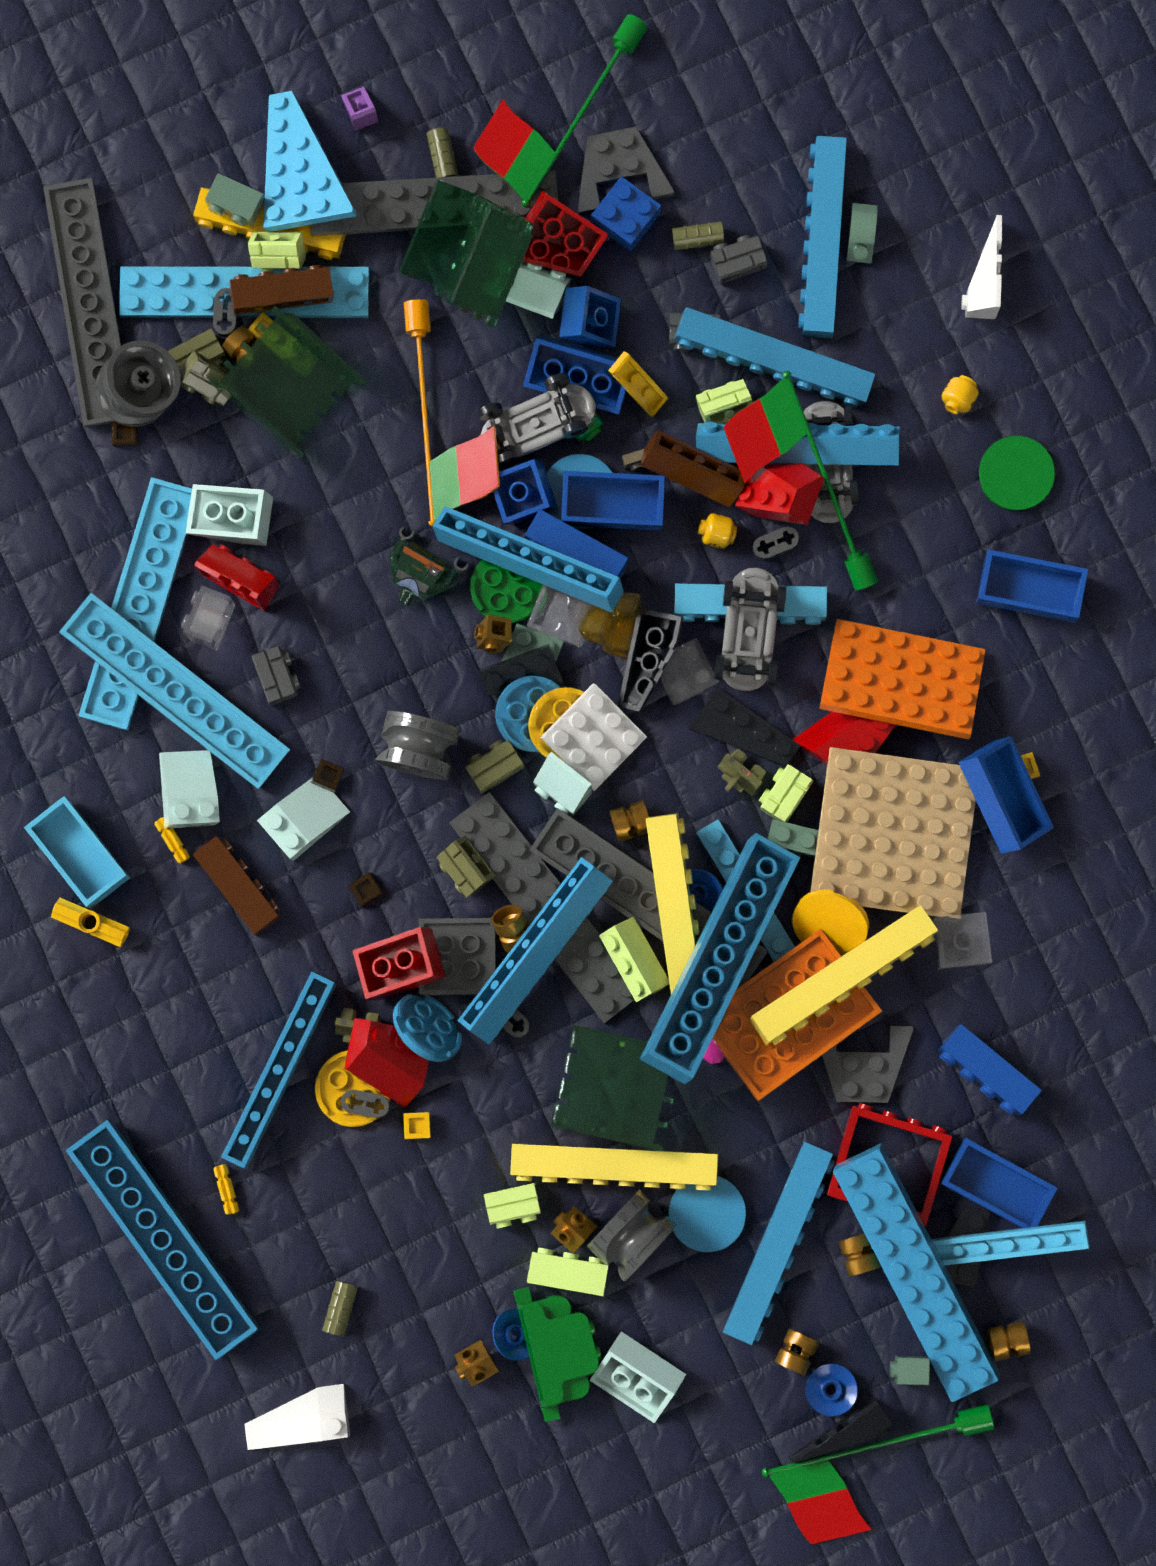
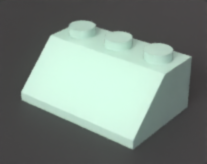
[482,252,571,318]
[590,1332,686,1423]

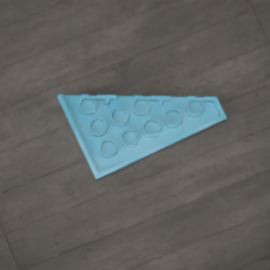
[263,91,357,232]

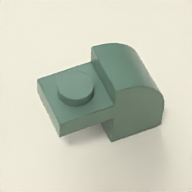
[847,203,877,263]

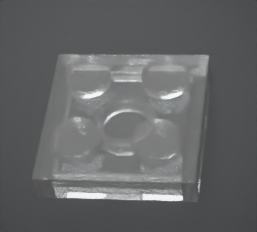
[660,638,719,706]

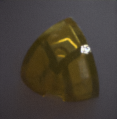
[578,593,641,659]

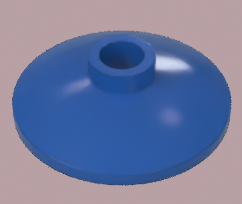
[689,869,723,912]
[492,1308,529,1361]
[806,1364,857,1416]

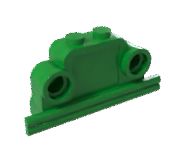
[513,1287,601,1422]

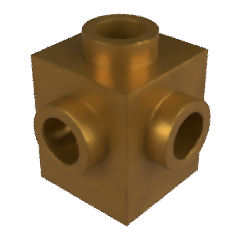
[474,614,512,654]
[550,1206,597,1254]
[454,1340,499,1387]

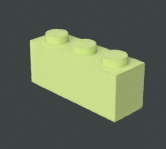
[599,917,669,1002]
[527,1247,609,1296]

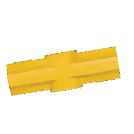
[51,897,130,948]

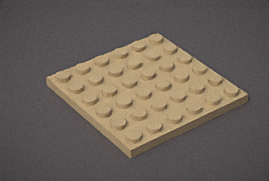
[811,747,976,920]

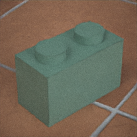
[205,173,265,227]
[768,819,819,859]
[890,1355,930,1385]

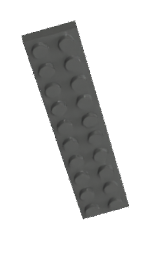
[310,171,558,236]
[43,178,122,428]
[449,792,634,1024]
[529,808,769,988]

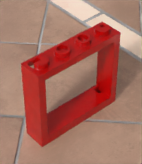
[826,1103,952,1225]

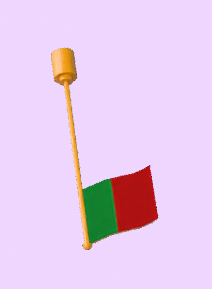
[404,299,500,526]

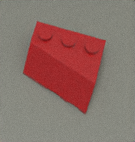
[505,191,609,277]
[735,463,824,525]
[194,544,279,611]
[792,712,896,766]
[344,1018,429,1108]

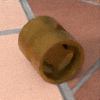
[222,326,269,373]
[609,800,649,842]
[491,905,529,953]
[838,1234,880,1277]
[987,1321,1031,1361]
[774,1328,820,1376]

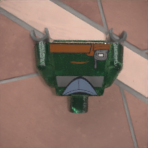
[389,527,469,606]

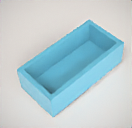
[24,796,130,909]

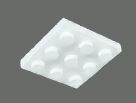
[540,683,647,791]

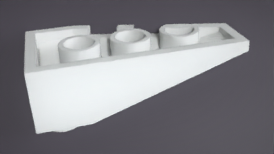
[961,215,1002,319]
[245,1384,350,1450]

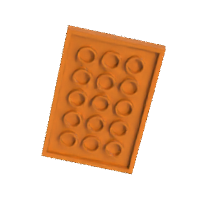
[819,619,985,740]
[712,929,882,1101]

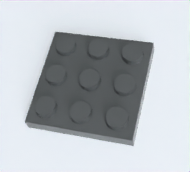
[419,918,496,996]

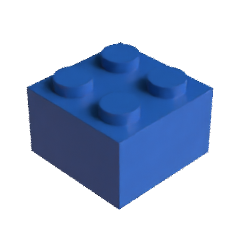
[591,176,661,252]
[559,286,621,350]
[493,459,558,525]

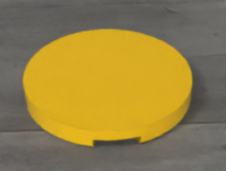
[528,687,584,762]
[792,889,869,957]
[315,1050,391,1127]

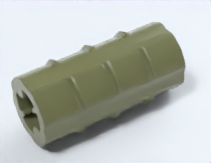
[427,127,458,178]
[672,222,724,251]
[322,1281,358,1337]

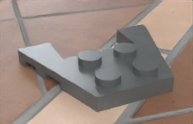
[578,127,674,215]
[822,1026,913,1103]

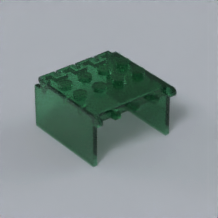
[398,179,533,328]
[209,306,367,458]
[551,1025,674,1152]

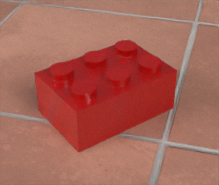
[352,927,445,1001]

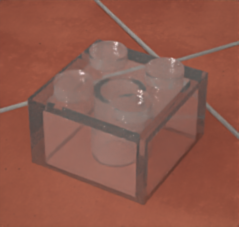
[527,585,597,648]
[181,586,235,651]
[933,912,992,970]

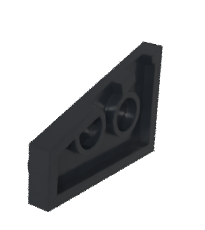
[478,644,566,695]
[945,1206,990,1288]

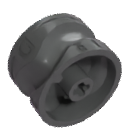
[95,340,181,427]
[375,711,461,781]
[587,1189,677,1282]

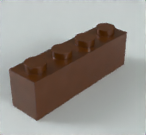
[229,265,334,315]
[641,429,744,508]
[192,836,281,936]

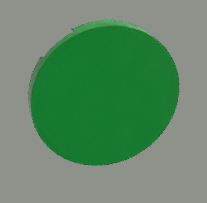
[979,436,1055,511]
[470,560,546,624]

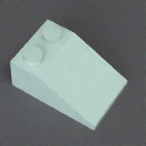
[186,484,273,546]
[159,750,220,828]
[533,752,592,816]
[257,777,350,861]

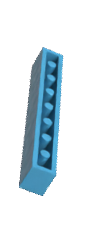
[798,136,846,338]
[674,307,875,408]
[696,421,900,466]
[433,506,624,613]
[457,857,613,1045]
[221,971,337,1169]
[723,1142,835,1345]

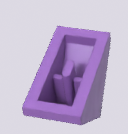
[341,86,378,131]

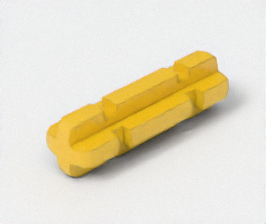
[155,817,190,864]
[214,1164,239,1215]

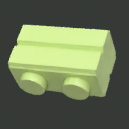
[248,232,306,271]
[696,379,753,424]
[759,765,813,822]
[484,1183,541,1228]

